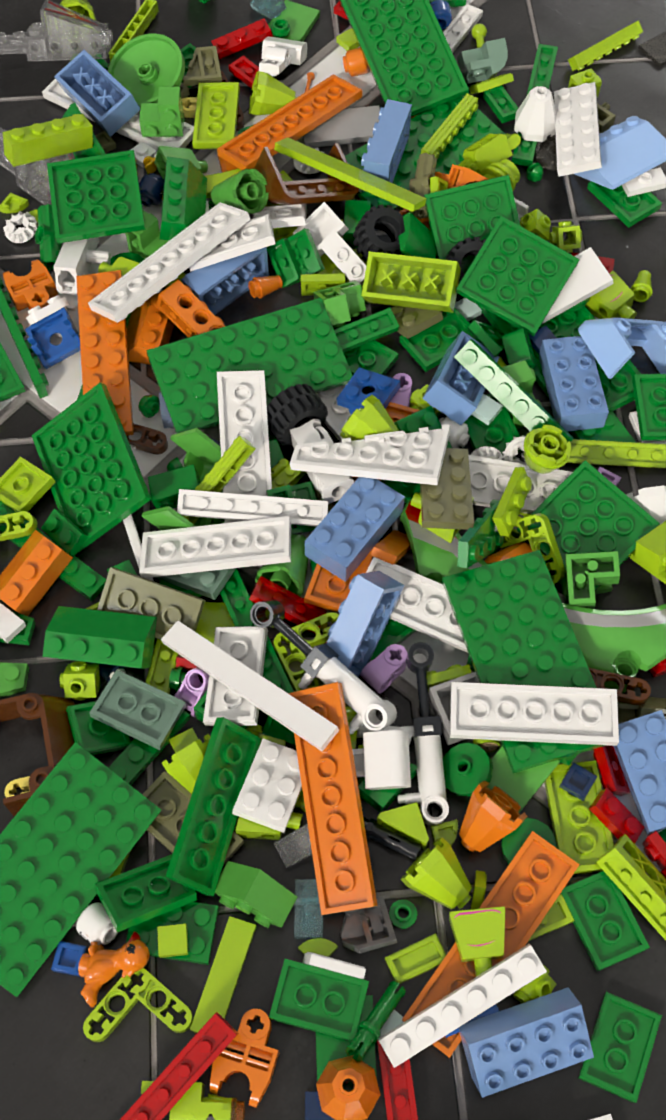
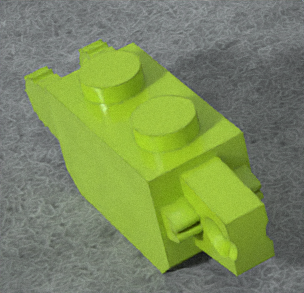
[458,133,521,174]

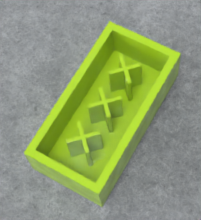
[361,251,461,313]

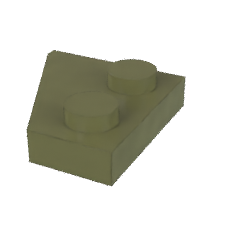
[183,46,222,86]
[391,306,443,339]

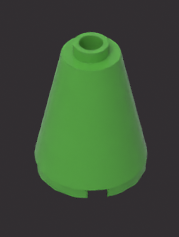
[211,169,269,214]
[255,534,309,597]

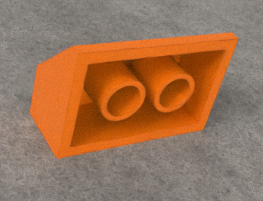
[127,294,174,365]
[0,530,73,616]

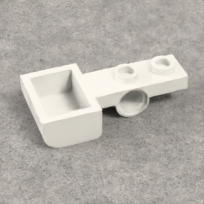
[259,36,307,77]
[293,202,366,285]
[352,730,411,790]

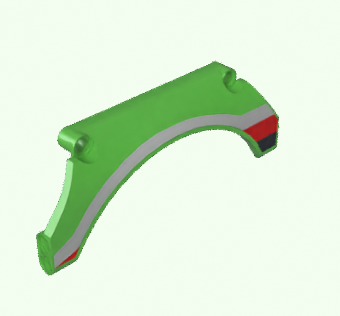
[400,502,666,693]

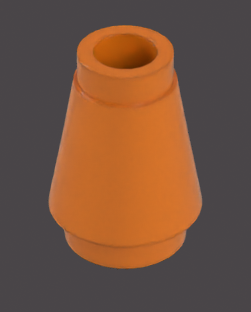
[248,275,283,299]

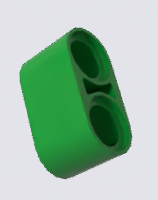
[502,327,537,368]

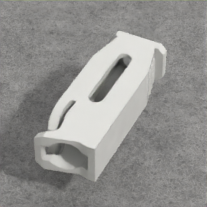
[54,237,111,295]
[290,418,354,504]

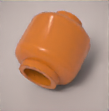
[343,48,369,77]

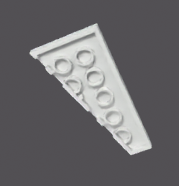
[290,424,450,485]

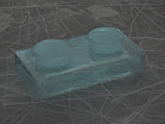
[249,0,286,19]
[294,879,323,939]

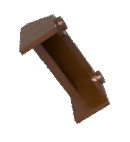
[254,143,359,204]
[0,693,75,816]

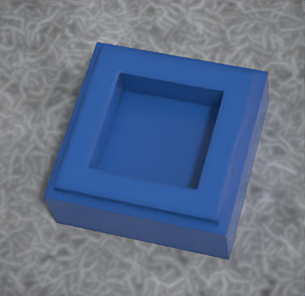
[51,941,88,977]

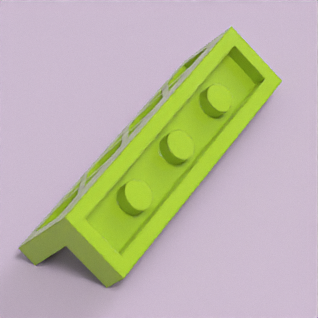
[596,834,666,940]

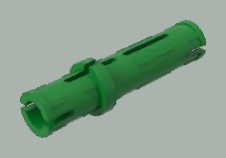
[345,981,406,1062]

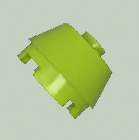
[524,425,571,474]

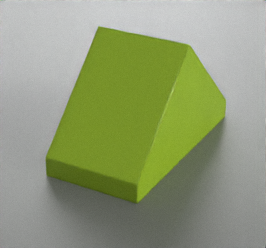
[377,802,429,850]

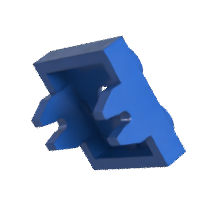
[25,307,81,369]
[336,367,401,415]

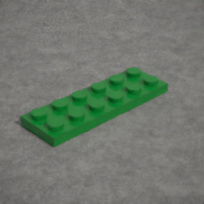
[165,717,261,896]

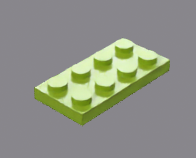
[192,82,240,149]
[544,760,614,874]

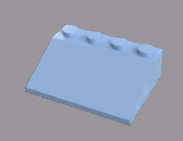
[574,116,666,190]

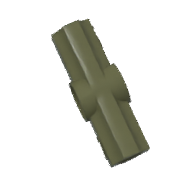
[409,153,437,219]

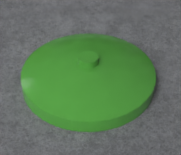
[108,33,185,109]

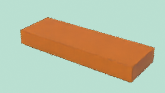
[371,530,411,565]

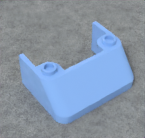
[578,318,666,379]

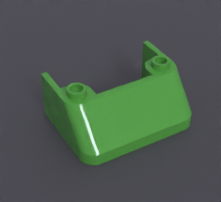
[142,428,224,530]

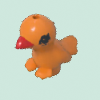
[78,931,150,1007]

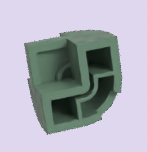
[457,38,508,84]

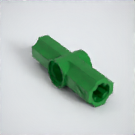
[35,204,62,271]

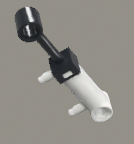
[250,600,397,734]
[392,642,449,826]

